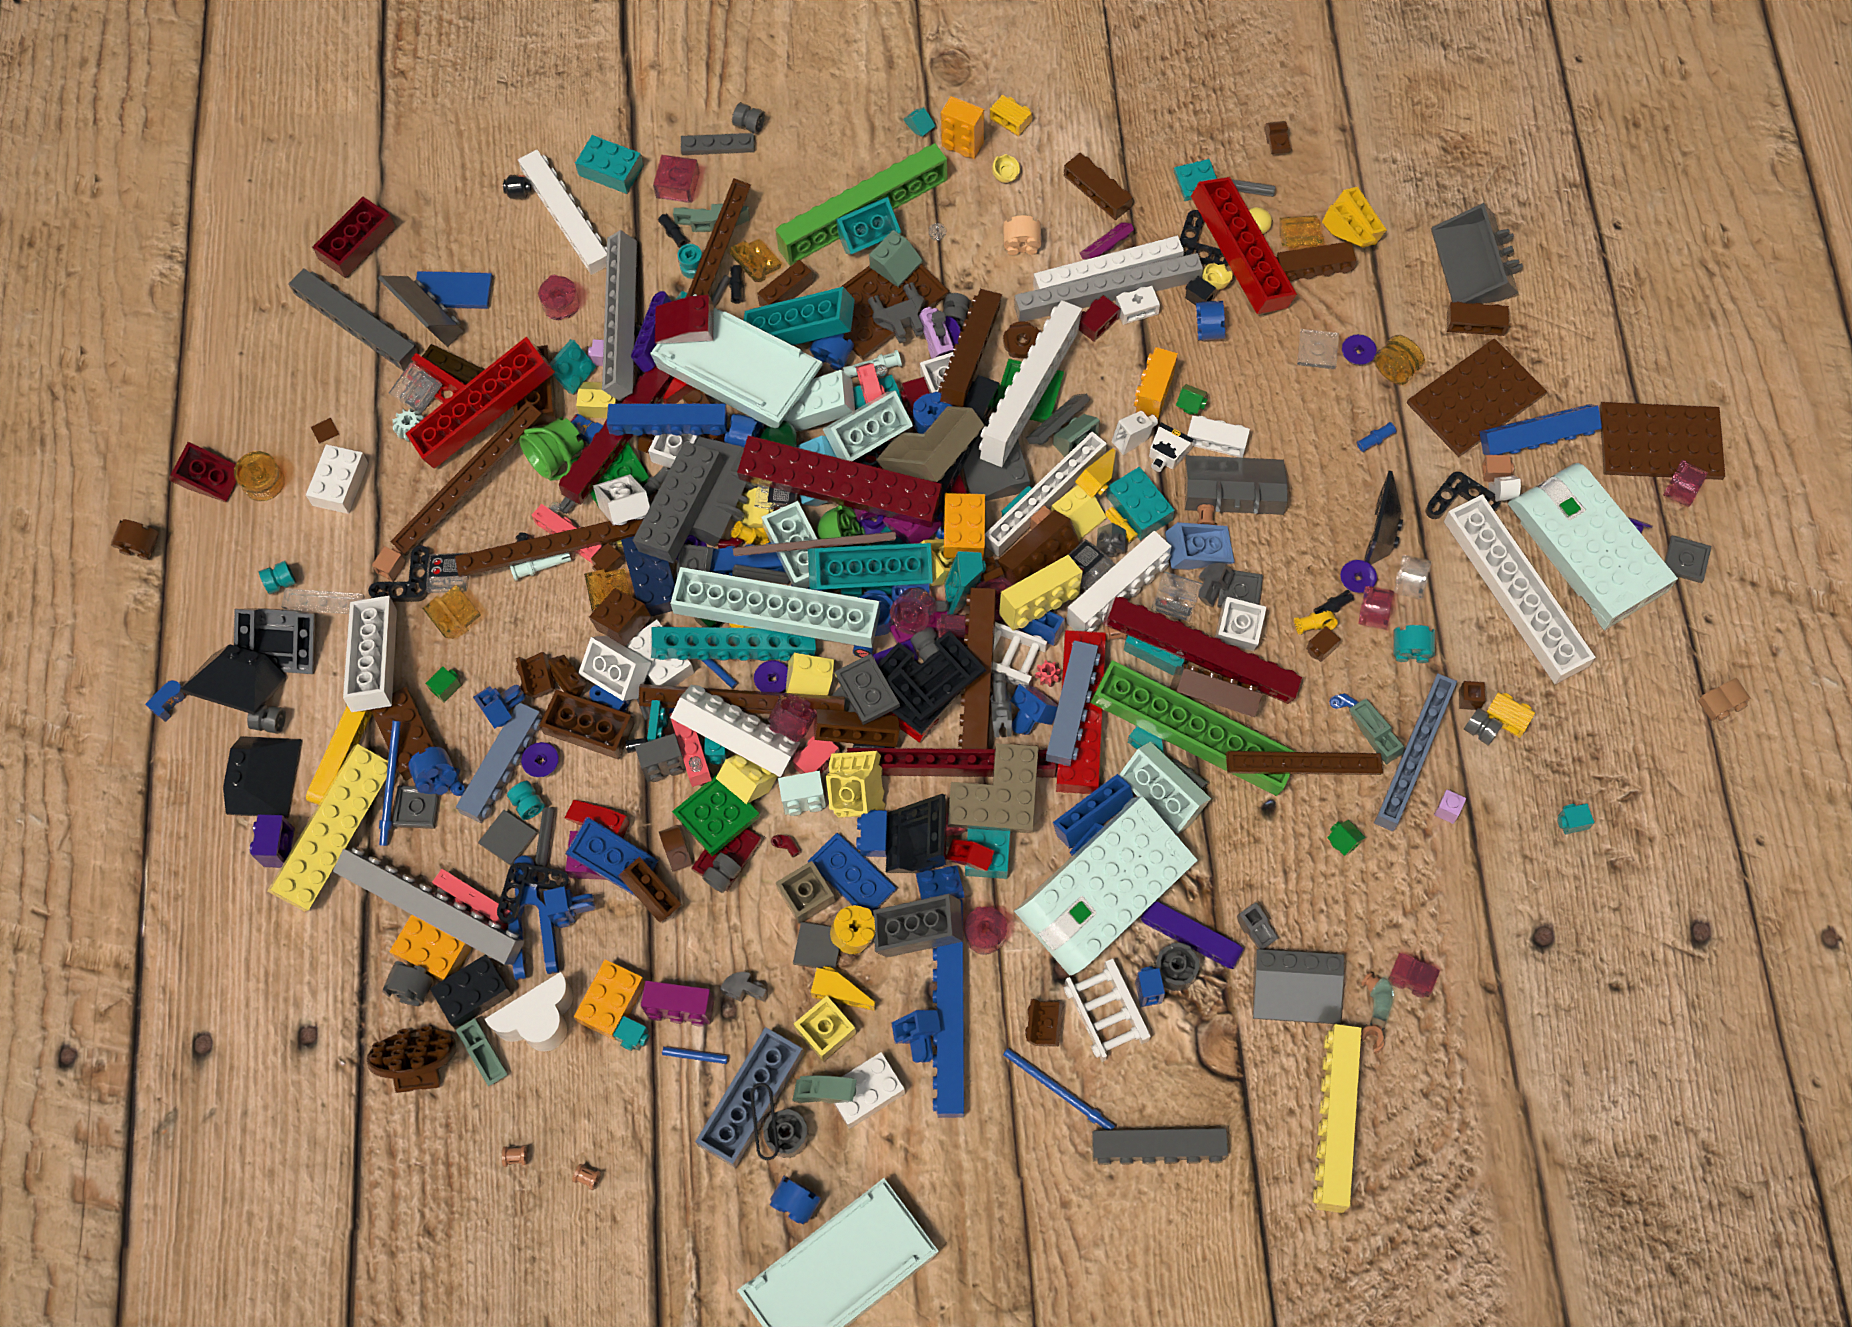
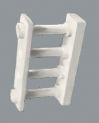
[965,622,1047,687]
[1063,958,1151,1062]

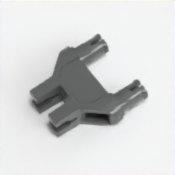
[868,283,925,344]
[991,672,1012,738]

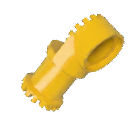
[731,521,770,545]
[1294,611,1338,634]

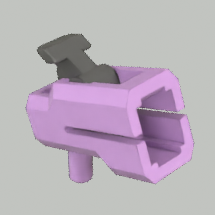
[918,307,954,359]

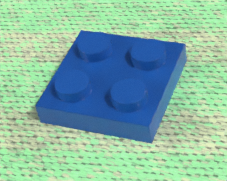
[916,865,965,900]

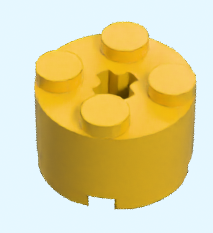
[830,905,875,954]

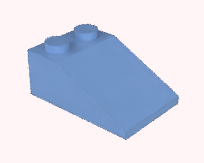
[1165,522,1234,570]

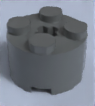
[1154,943,1199,991]
[382,961,433,1006]
[763,1109,809,1158]

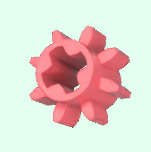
[1035,660,1060,687]

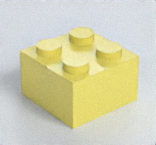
[716,754,778,804]
[794,996,856,1062]

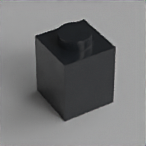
[1185,276,1216,305]

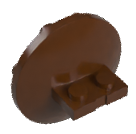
[367,1026,456,1093]

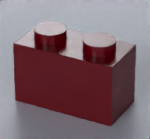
[1079,295,1120,342]

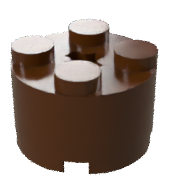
[111,519,159,560]

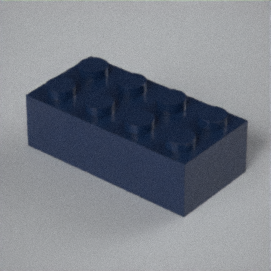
[621,536,675,617]

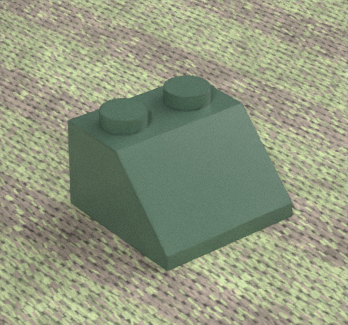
[869,230,923,287]
[1053,414,1100,457]

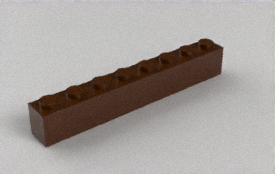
[938,289,1002,407]
[958,588,997,749]

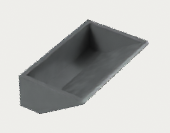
[1431,203,1523,304]
[689,437,759,547]
[1185,455,1287,515]

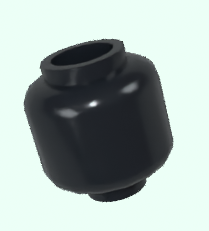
[503,175,532,199]

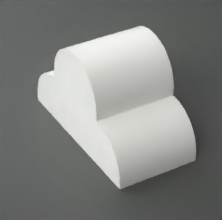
[485,972,573,1051]

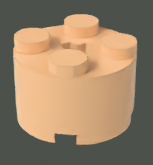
[1003,215,1041,255]

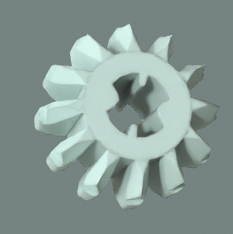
[392,408,424,442]

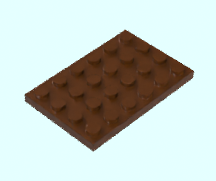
[841,264,949,360]
[1407,338,1547,458]
[1599,402,1725,480]

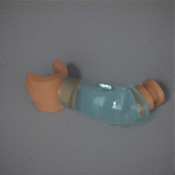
[1361,972,1394,1054]

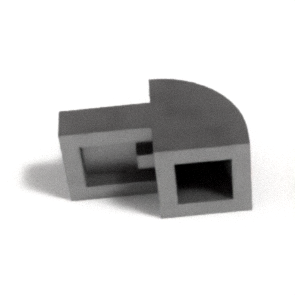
[1198,563,1234,607]
[1237,902,1278,950]
[720,972,768,1002]

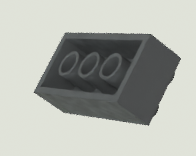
[872,894,964,957]

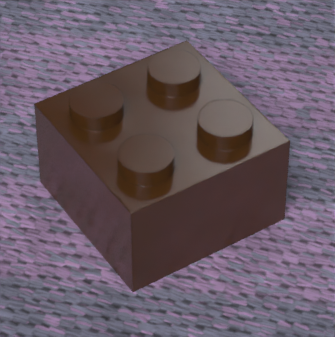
[589,588,651,647]

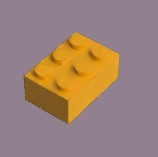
[941,96,984,159]
[1134,347,1178,421]
[943,493,985,559]
[389,914,472,981]
[574,959,645,1041]

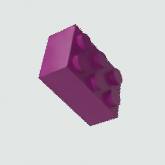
[641,981,715,1027]

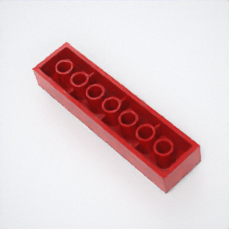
[1191,177,1297,314]
[405,336,555,469]
[1056,630,1106,794]

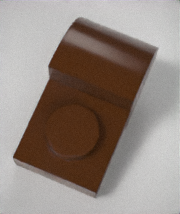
[1264,121,1291,154]
[980,555,1003,585]
[659,825,692,872]

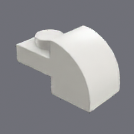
[1489,475,1521,502]

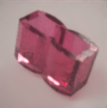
[937,614,968,644]
[1388,953,1440,998]

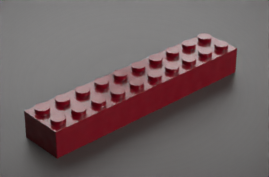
[737,435,942,528]

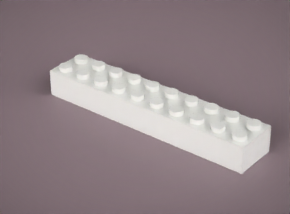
[979,300,1082,467]
[1444,494,1596,684]

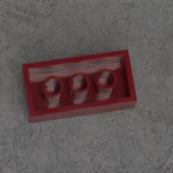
[312,196,395,278]

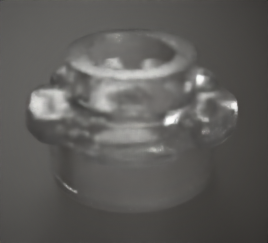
[928,223,947,241]

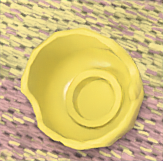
[992,154,1020,183]
[1249,207,1272,234]
[1202,263,1233,290]

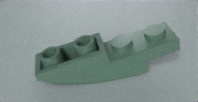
[673,204,750,232]
[792,1076,857,1104]

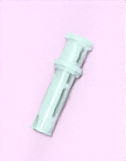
[843,350,902,378]
[510,552,571,581]

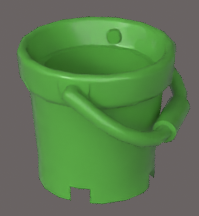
[519,416,584,481]

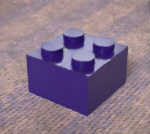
[250,815,295,868]

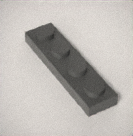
[681,133,754,155]
[1026,393,1090,445]

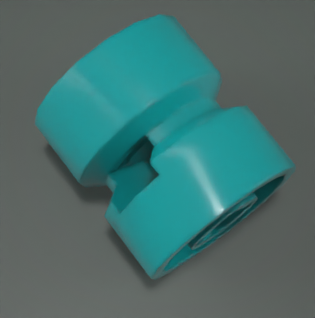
[677,244,702,279]
[259,560,296,595]
[507,781,545,820]

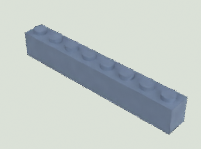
[1374,673,1457,831]

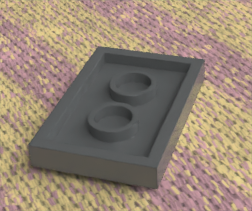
[834,654,900,725]

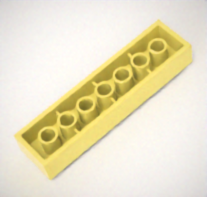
[267,744,388,912]
[1313,1024,1361,1213]

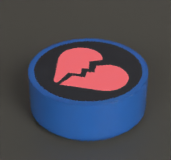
[853,645,874,658]

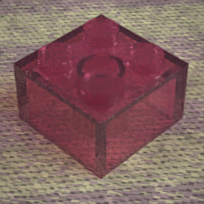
[653,155,700,203]

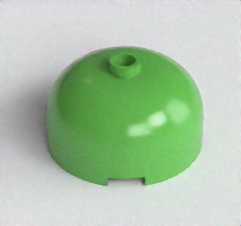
[817,505,868,548]

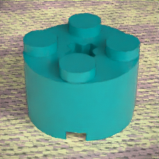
[1393,625,1435,663]

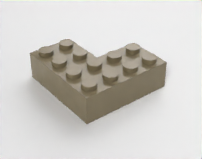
[876,406,984,482]
[948,743,1038,833]

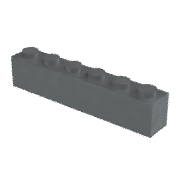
[1091,1129,1228,1165]

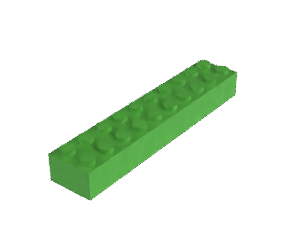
[775,143,947,266]
[1090,660,1295,796]

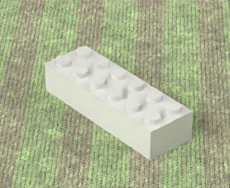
[1066,531,1171,632]
[343,596,397,712]
[670,684,800,777]

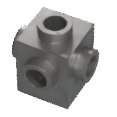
[1096,523,1126,557]

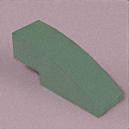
[1349,698,1404,765]
[456,1017,508,1087]

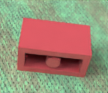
[792,736,840,775]

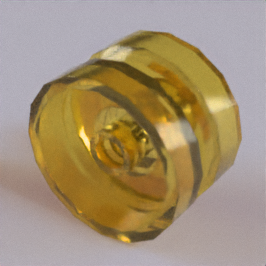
[1374,335,1425,385]
[234,451,285,501]

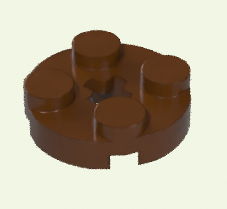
[1003,321,1040,358]

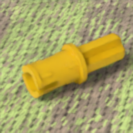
[1105,507,1138,543]

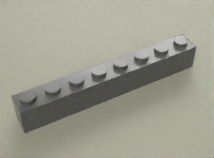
[288,268,418,371]

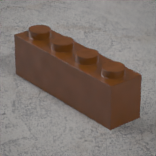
[1064,152,1133,221]
[1276,242,1357,282]
[814,709,900,747]

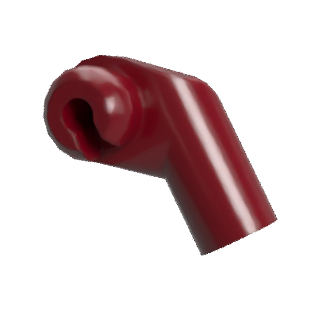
[718,537,744,549]
[771,834,801,858]

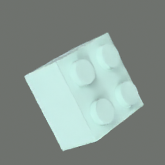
[778,771,826,816]

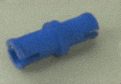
[1357,422,1396,452]

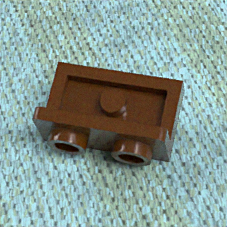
[516,652,555,699]
[548,655,587,697]
[1025,999,1063,1047]

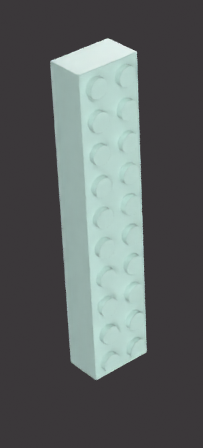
[670,567,880,648]

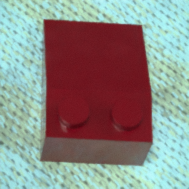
[655,295,714,344]
[169,442,243,502]

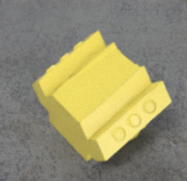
[826,751,886,818]

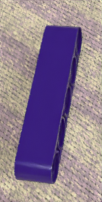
[631,291,672,372]
[1140,901,1244,969]

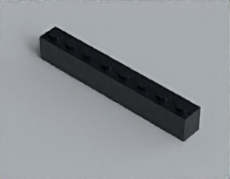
[935,375,1000,520]

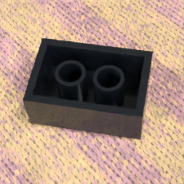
[430,954,512,1030]

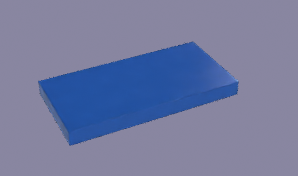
[416,271,493,309]
[565,817,659,897]
[807,833,897,914]

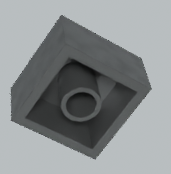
[635,733,686,782]

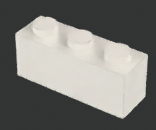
[1187,416,1250,458]

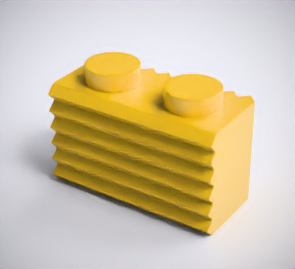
[990,95,1032,136]
[1487,692,1535,738]

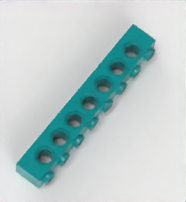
[650,627,816,661]

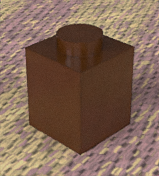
[591,543,624,579]
[1306,626,1341,662]
[1459,681,1485,710]

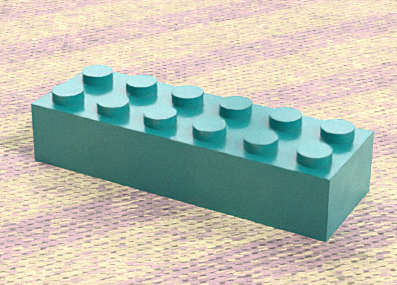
[743,287,855,345]
[808,543,933,590]

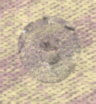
[1394,555,1432,600]

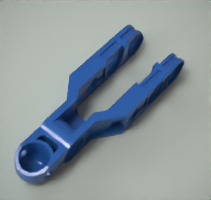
[508,855,559,980]

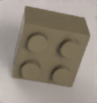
[775,861,835,924]

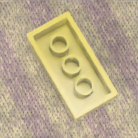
[999,555,1083,631]

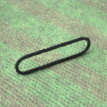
[750,1083,779,1160]

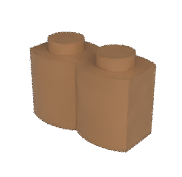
[1698,678,1751,721]

